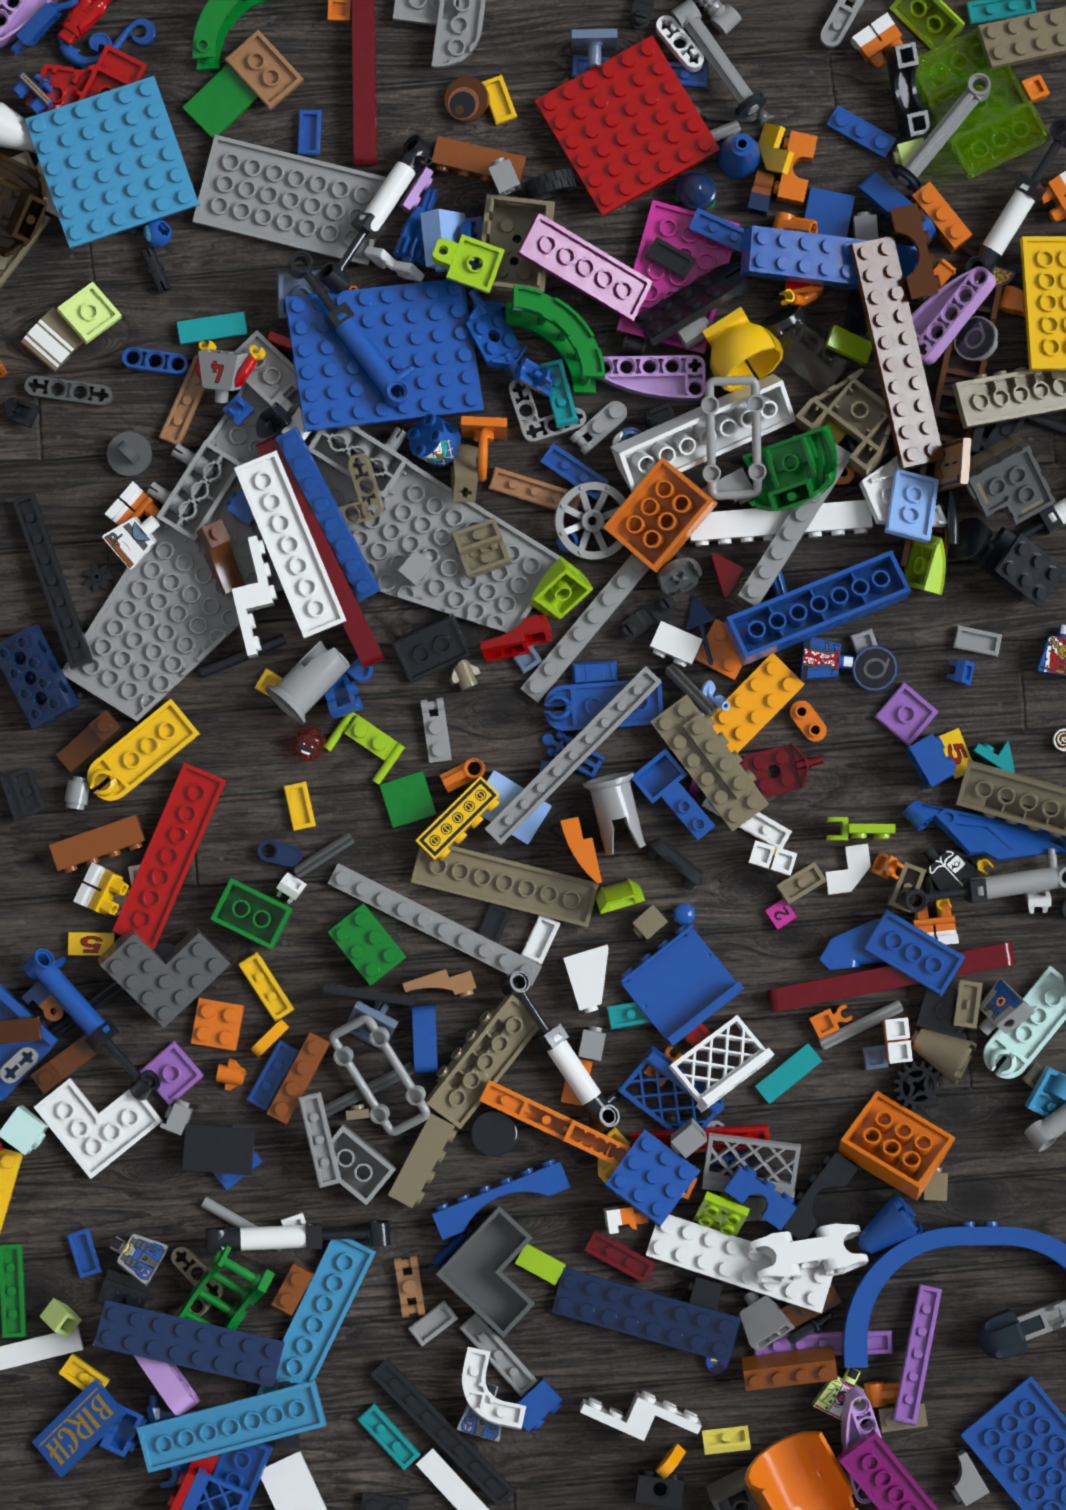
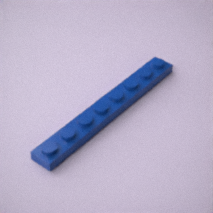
[276,427,381,601]

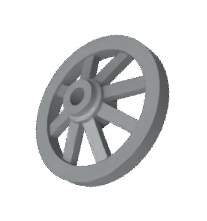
[554,482,626,560]

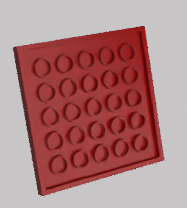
[535,35,720,217]

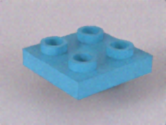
[1024,1065,1066,1117]

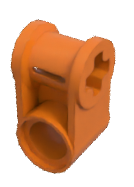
[998,286,1025,317]

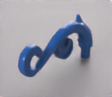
[57,18,156,69]

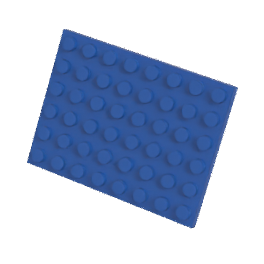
[284,279,484,432]

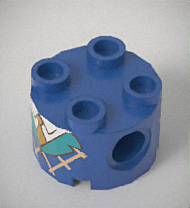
[407,413,461,467]

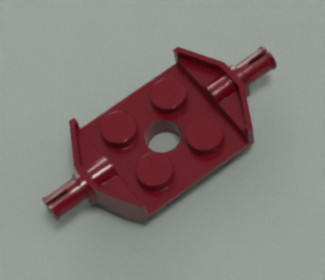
[741,743,824,797]

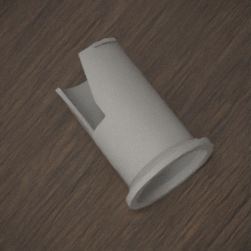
[265,641,350,725]
[583,771,646,855]

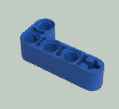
[857,171,937,246]

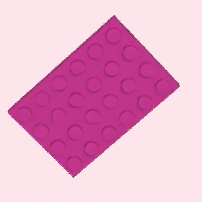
[616,200,740,355]

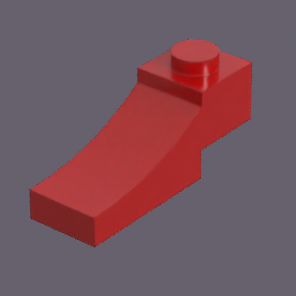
[480,614,552,662]

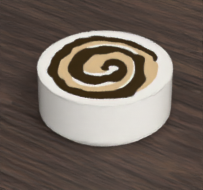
[1053,729,1066,752]

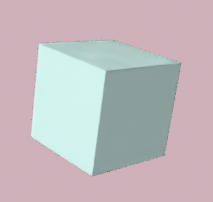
[0,1105,49,1155]

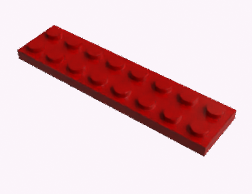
[112,763,226,949]

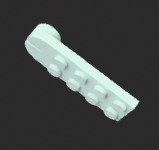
[983,966,1066,1079]

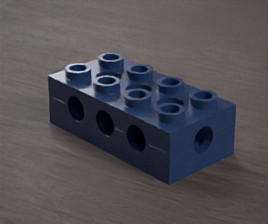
[0,625,80,729]

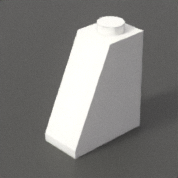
[563,945,608,1014]

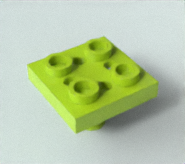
[693,1191,750,1236]

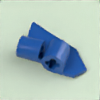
[819,919,884,970]

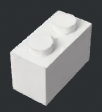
[649,621,703,667]

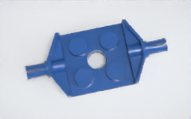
[464,289,527,381]

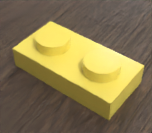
[702,1425,751,1455]

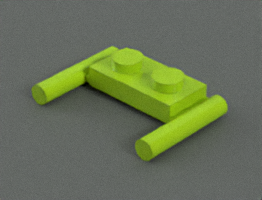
[323,712,405,785]

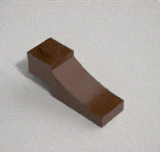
[196,519,245,596]
[56,710,123,773]
[30,1035,102,1094]

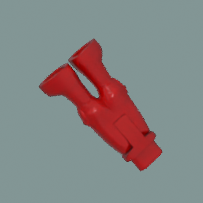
[57,0,122,46]

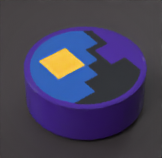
[705,1357,728,1373]

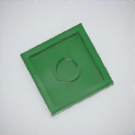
[380,771,437,828]

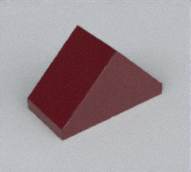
[710,553,744,600]

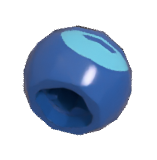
[143,219,171,248]

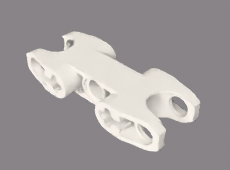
[748,1223,868,1284]

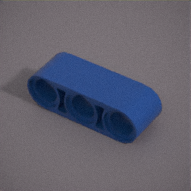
[122,347,190,377]
[412,1005,438,1073]

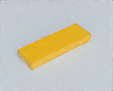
[238,952,295,1022]

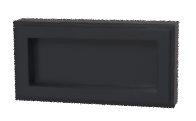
[645,237,696,280]
[478,903,512,943]

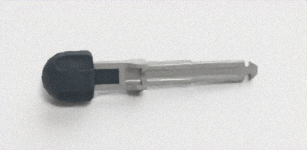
[977,1299,1066,1360]

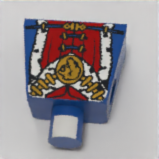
[1035,624,1066,677]

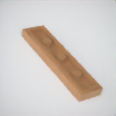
[159,355,206,445]
[488,467,580,516]

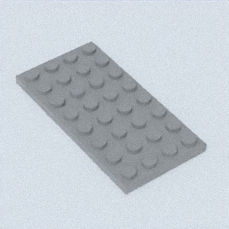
[192,135,387,267]

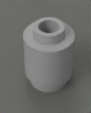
[64,776,90,810]

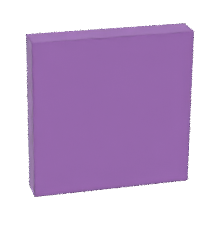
[874,682,939,747]
[139,1041,204,1105]

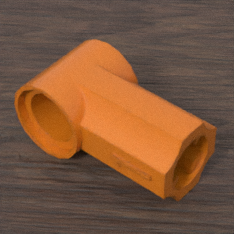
[772,212,818,234]
[440,758,486,793]
[864,1381,900,1408]

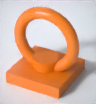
[461,416,507,482]

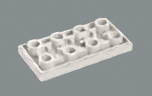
[261,1450,327,1510]

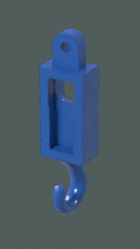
[10,0,79,56]

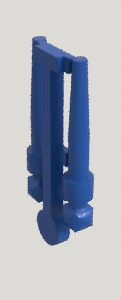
[542,730,605,778]

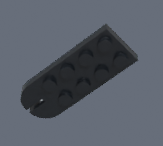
[634,263,750,346]

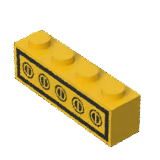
[415,776,500,861]

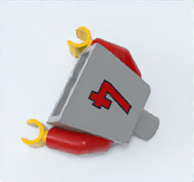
[194,340,266,403]

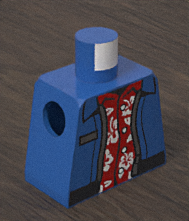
[800,637,853,680]

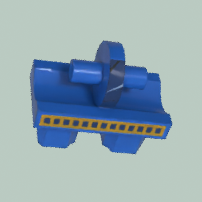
[13,72,54,114]
[513,358,556,397]

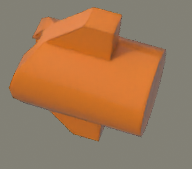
[216,1059,246,1091]

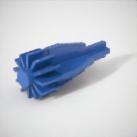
[393,188,438,268]

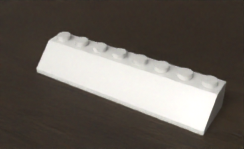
[611,374,795,492]

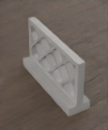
[702,1133,801,1198]

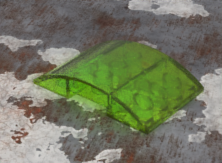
[915,22,1052,180]

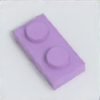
[397,167,434,211]

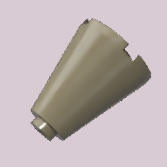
[911,1028,977,1084]

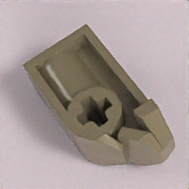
[451,444,478,502]

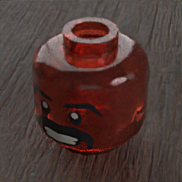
[293,726,326,762]

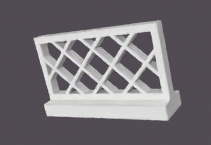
[669,1015,775,1113]

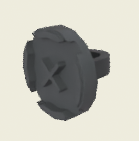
[107,431,152,477]
[657,551,702,595]

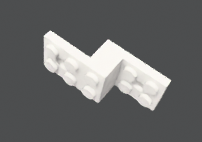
[232,535,278,658]
[579,1391,702,1441]

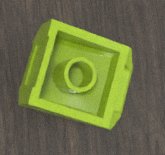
[903,536,946,595]
[529,557,593,620]
[595,878,645,914]

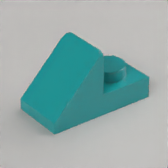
[972,741,1015,773]

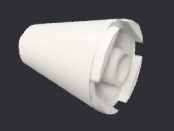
[0,102,36,153]

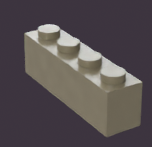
[388,1112,457,1208]

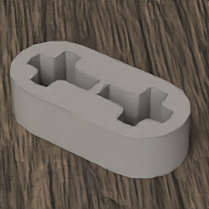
[0,1047,39,1084]

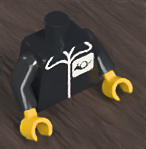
[922,844,993,914]

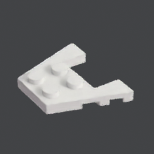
[859,456,947,527]

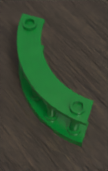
[193,0,272,72]
[505,285,605,394]
[176,1246,275,1374]

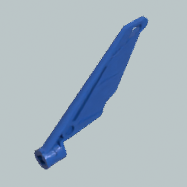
[902,801,1066,861]

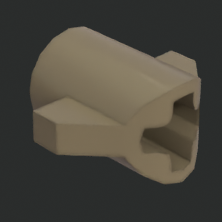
[450,660,480,691]

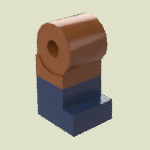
[746,170,775,217]
[22,981,65,1021]

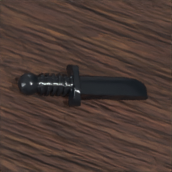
[787,1312,834,1343]

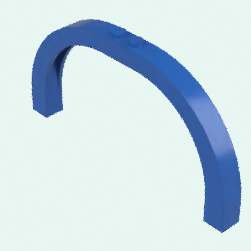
[842,1221,1066,1368]

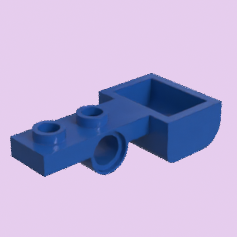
[631,748,715,841]

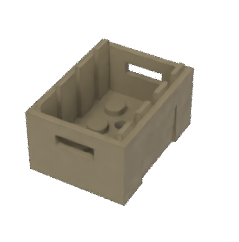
[477,194,555,296]

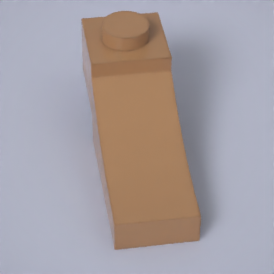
[402,969,477,998]

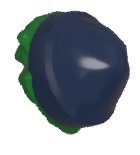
[675,171,717,211]

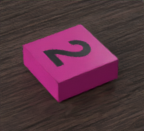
[765,899,797,930]

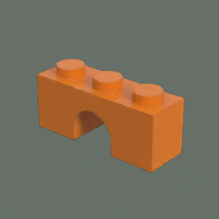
[773,131,818,207]
[909,181,972,253]

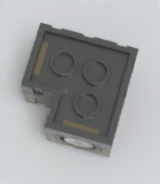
[965,433,1056,525]

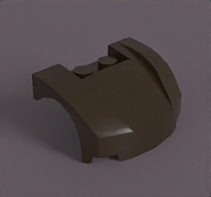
[0,153,47,257]

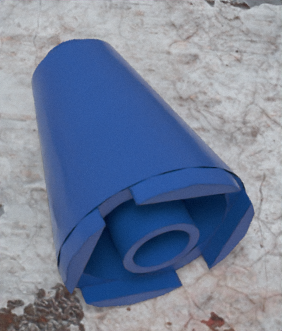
[716,133,762,179]
[857,1194,923,1254]

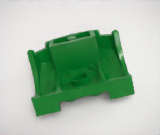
[742,425,838,511]

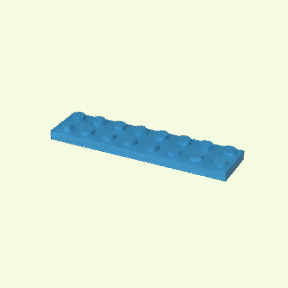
[256,1239,376,1395]
[137,1380,327,1473]

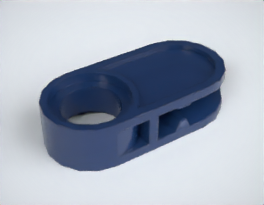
[257,840,302,867]

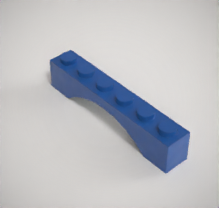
[432,1158,570,1240]

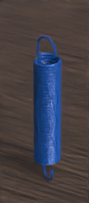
[428,1228,470,1272]

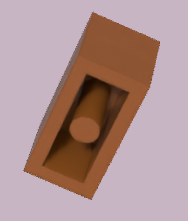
[271,1261,315,1316]

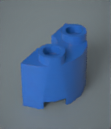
[324,674,364,719]
[100,1404,148,1458]

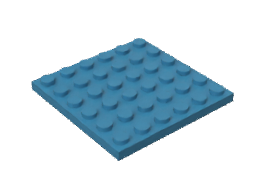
[25,76,199,249]

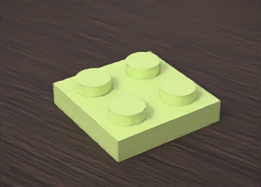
[57,282,122,345]

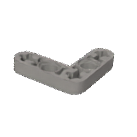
[509,380,586,443]

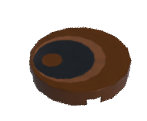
[444,76,490,122]

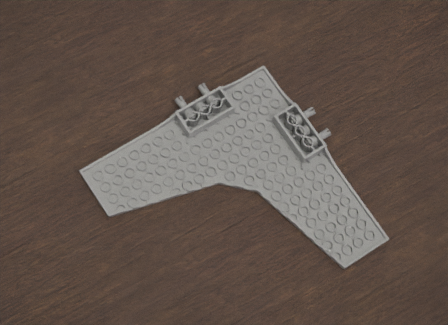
[62,383,561,722]

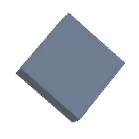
[513,646,543,674]
[862,1044,889,1070]

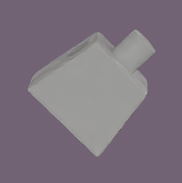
[740,1291,795,1351]

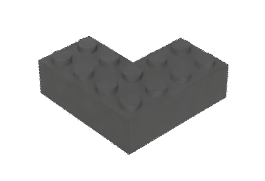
[98,926,230,1028]
[436,1204,535,1338]

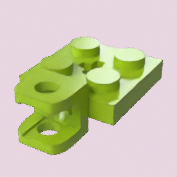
[432,234,505,294]
[826,817,895,841]

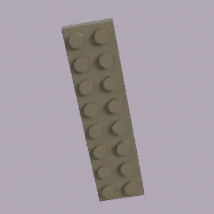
[411,846,599,928]

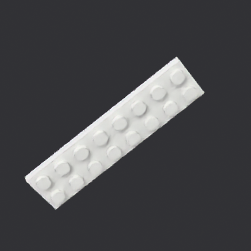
[234,451,347,638]
[645,1215,833,1314]

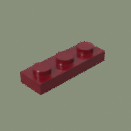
[584,1230,656,1283]

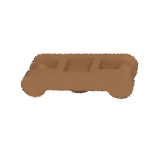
[394,1255,425,1318]

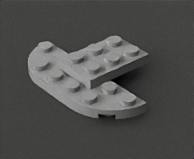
[393,0,486,69]

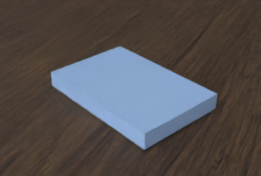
[884,468,939,544]
[482,770,552,845]

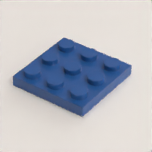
[603,1129,700,1227]

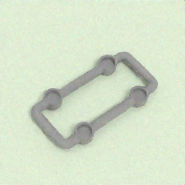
[700,376,767,500]
[329,1015,430,1136]

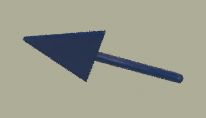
[685,595,716,665]

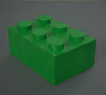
[210,878,294,950]
[328,903,407,986]

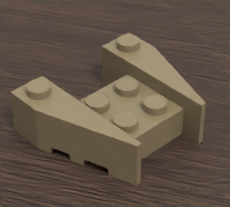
[795,368,892,478]

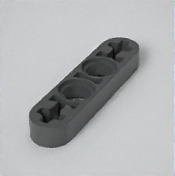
[24,375,113,407]

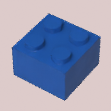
[904,733,956,789]

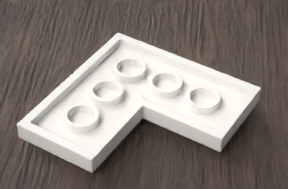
[34,1078,163,1179]

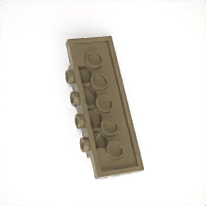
[952,367,1066,429]
[650,695,769,832]
[956,760,1066,837]
[425,995,539,1129]

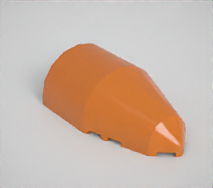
[744,1431,858,1510]

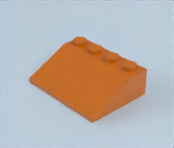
[603,457,718,573]
[838,1091,955,1201]

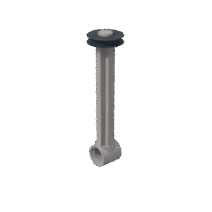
[671,0,767,120]
[890,73,991,192]

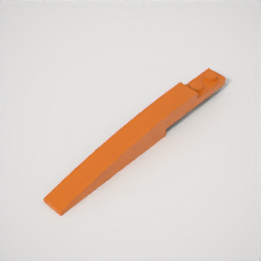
[479,1080,697,1200]

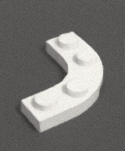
[462,1347,526,1430]

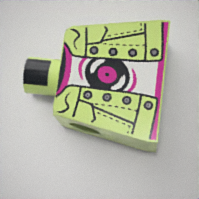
[812,1368,864,1420]

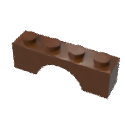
[889,203,941,301]

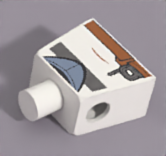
[102,515,160,570]

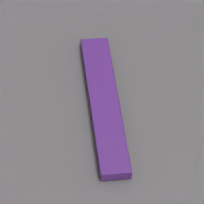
[892,1284,942,1426]
[754,1330,893,1356]

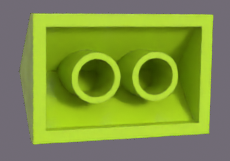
[890,0,965,55]

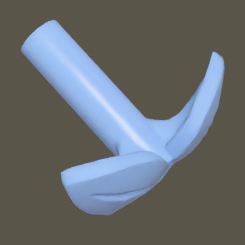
[696,680,730,715]

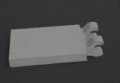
[234,330,298,416]

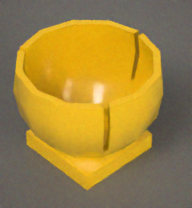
[702,307,783,392]

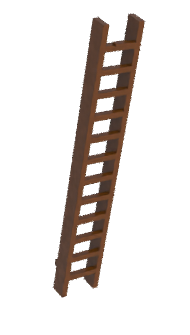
[899,286,1002,568]

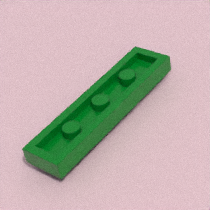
[0,1243,27,1338]

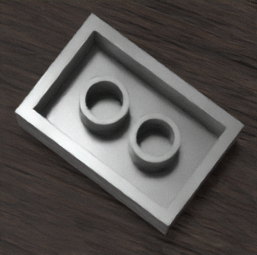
[332,1124,397,1205]

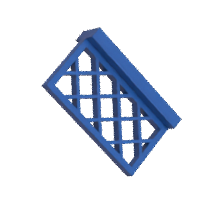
[618,1046,724,1130]
[180,1467,249,1510]

